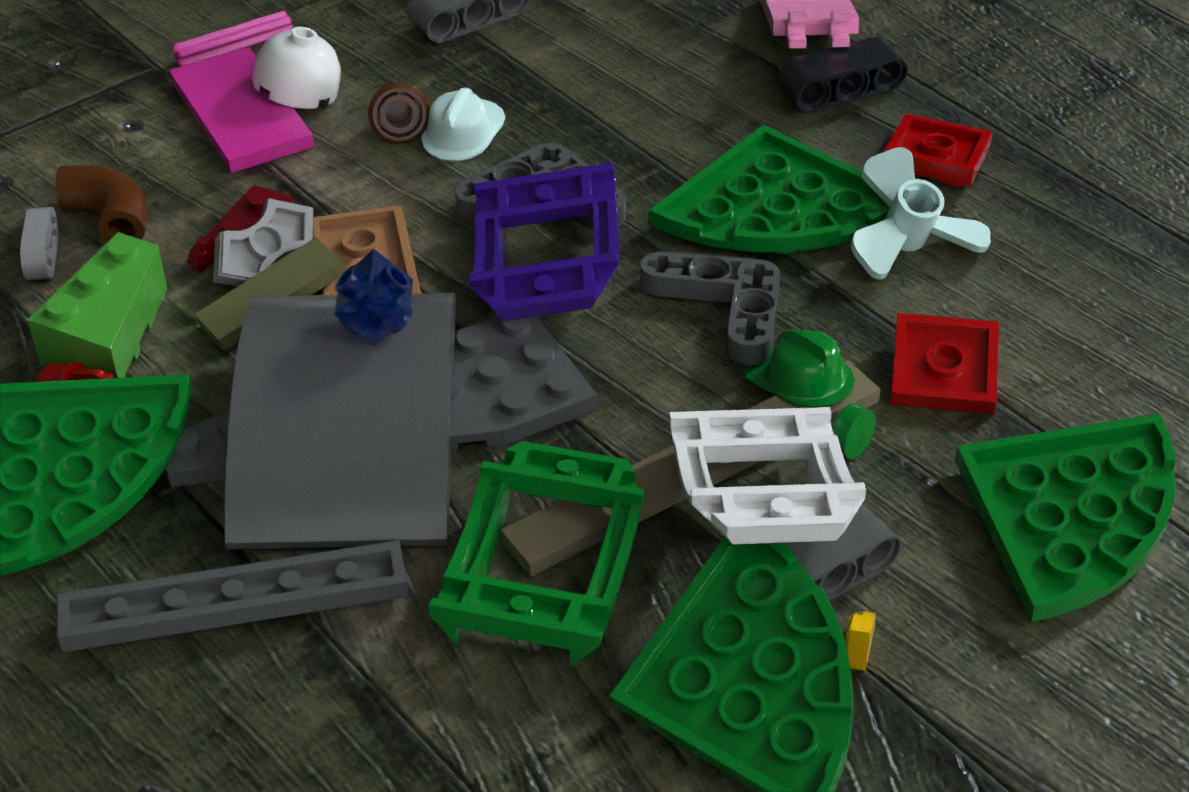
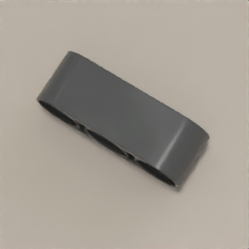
[407,0,529,43]
[784,503,902,601]

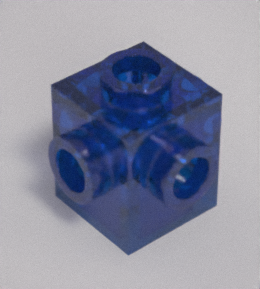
[334,248,413,345]

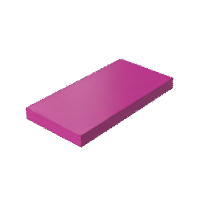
[169,47,314,173]

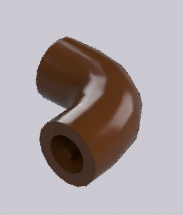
[56,165,148,242]

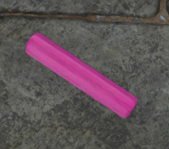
[172,11,293,67]

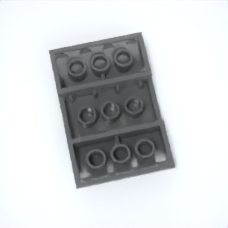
[225,293,456,550]

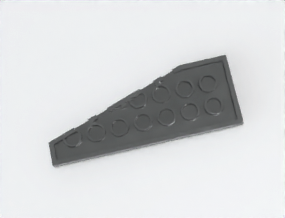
[163,316,598,487]

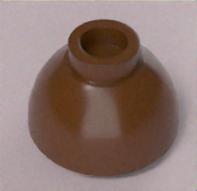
[368,82,430,144]

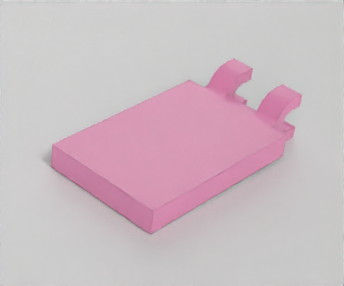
[760,0,859,48]

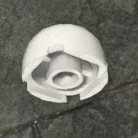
[252,27,341,109]

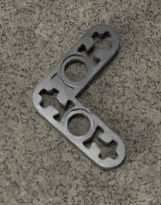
[455,143,626,228]
[640,252,780,365]

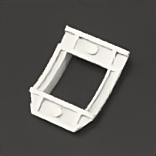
[669,407,866,544]

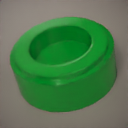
[832,403,876,459]

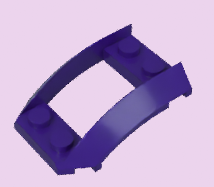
[469,163,619,321]

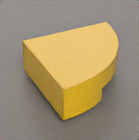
[845,611,876,671]

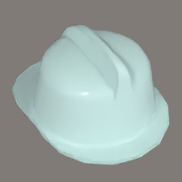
[421,87,505,162]

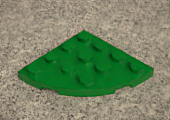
[649,124,890,255]
[0,374,192,576]
[955,414,1176,622]
[609,537,854,792]

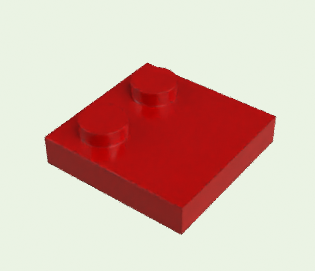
[884,113,993,186]
[890,313,999,415]

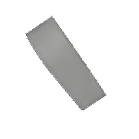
[20,207,59,281]

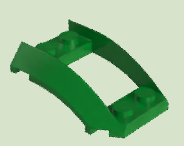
[428,441,645,668]

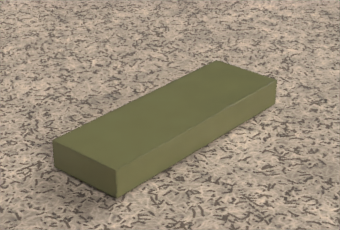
[194,237,346,351]

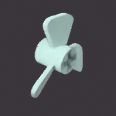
[851,147,991,280]

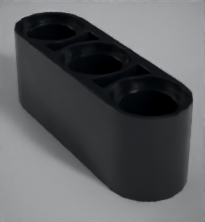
[777,37,908,113]

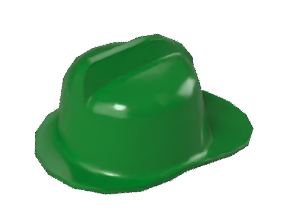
[743,329,855,408]

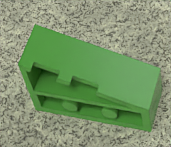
[27,232,168,378]

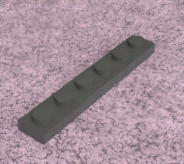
[57,540,409,652]

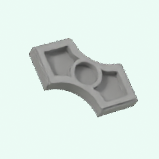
[213,198,313,287]

